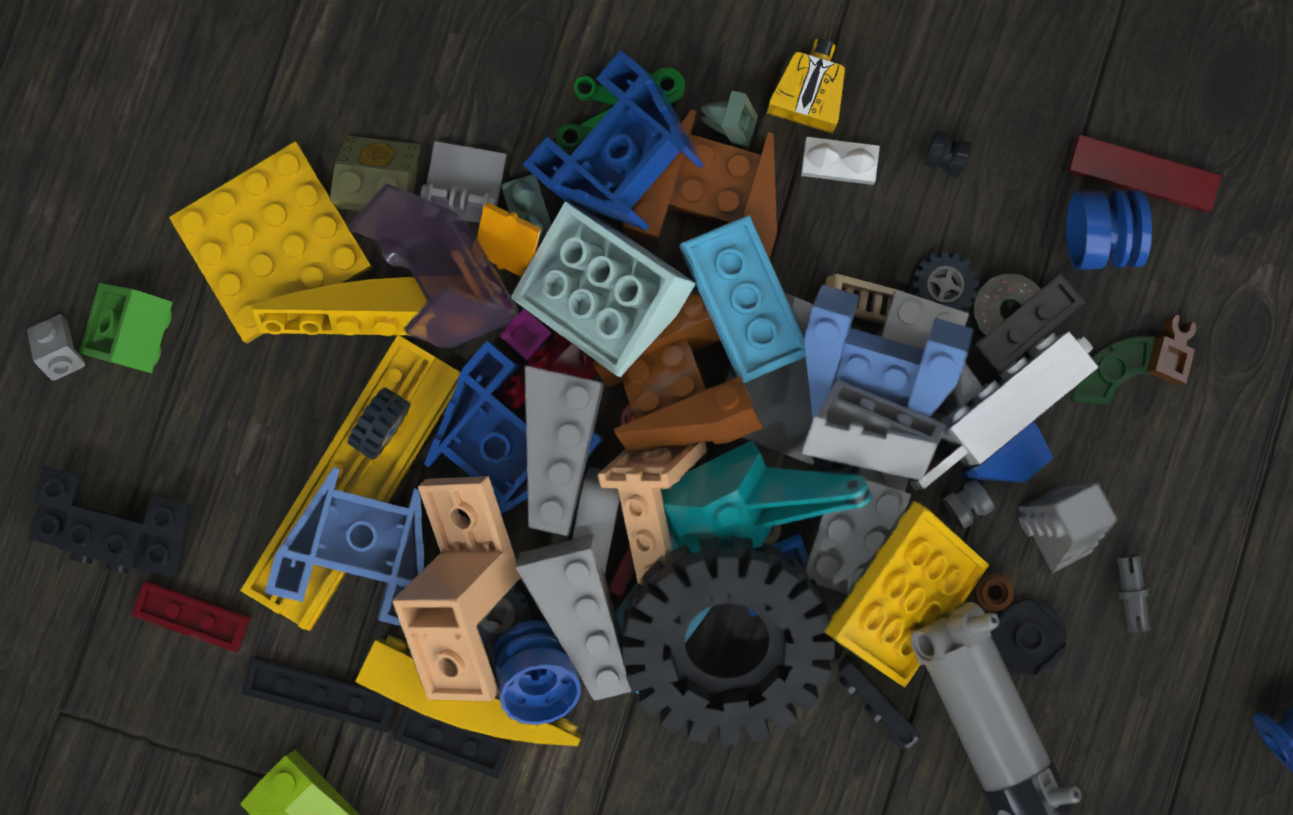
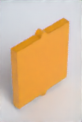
[474,202,542,277]

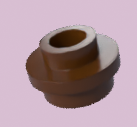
[975,574,1014,611]

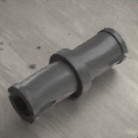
[1116,554,1151,633]

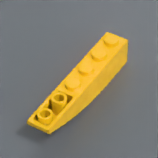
[252,277,485,337]
[355,635,582,746]

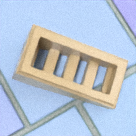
[825,274,904,325]

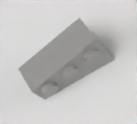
[802,379,946,480]

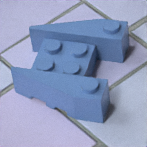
[804,285,973,420]
[265,468,424,626]

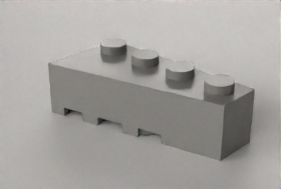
[525,366,604,536]
[1018,484,1116,573]
[515,535,631,701]

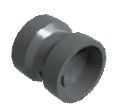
[942,479,995,530]

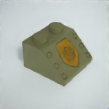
[330,136,420,218]

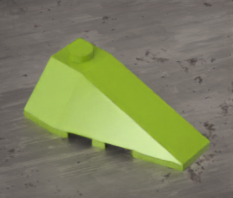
[240,749,360,815]

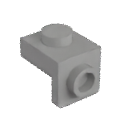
[27,314,85,380]

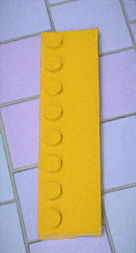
[240,335,461,631]

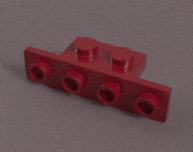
[497,332,598,411]

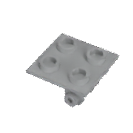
[421,141,507,223]

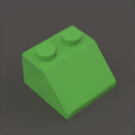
[78,283,173,373]

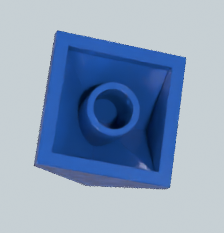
[960,421,1053,483]

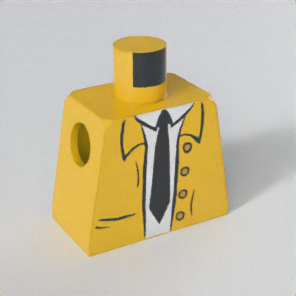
[767,39,845,134]

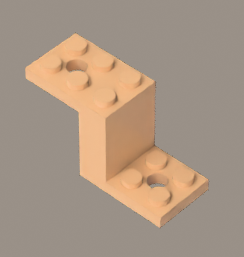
[392,476,521,701]

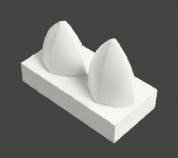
[801,137,880,185]

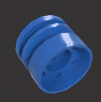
[1066,189,1152,270]
[492,620,581,725]

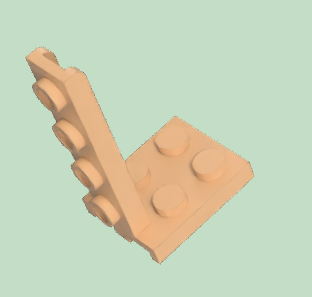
[598,442,707,586]

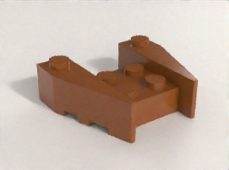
[623,110,777,259]
[593,289,763,453]

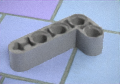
[572,466,620,574]

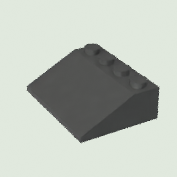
[724,293,862,465]

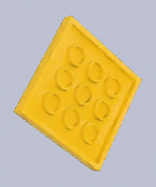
[169,141,373,344]
[825,502,989,688]

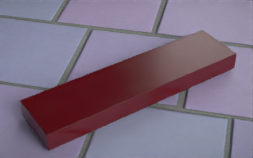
[1067,135,1221,213]

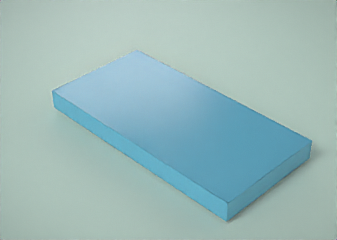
[679,215,806,383]

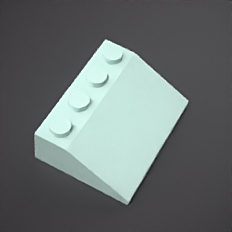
[510,202,696,377]

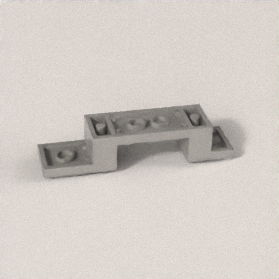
[805,290,969,595]

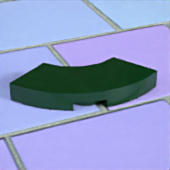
[1070,336,1155,406]

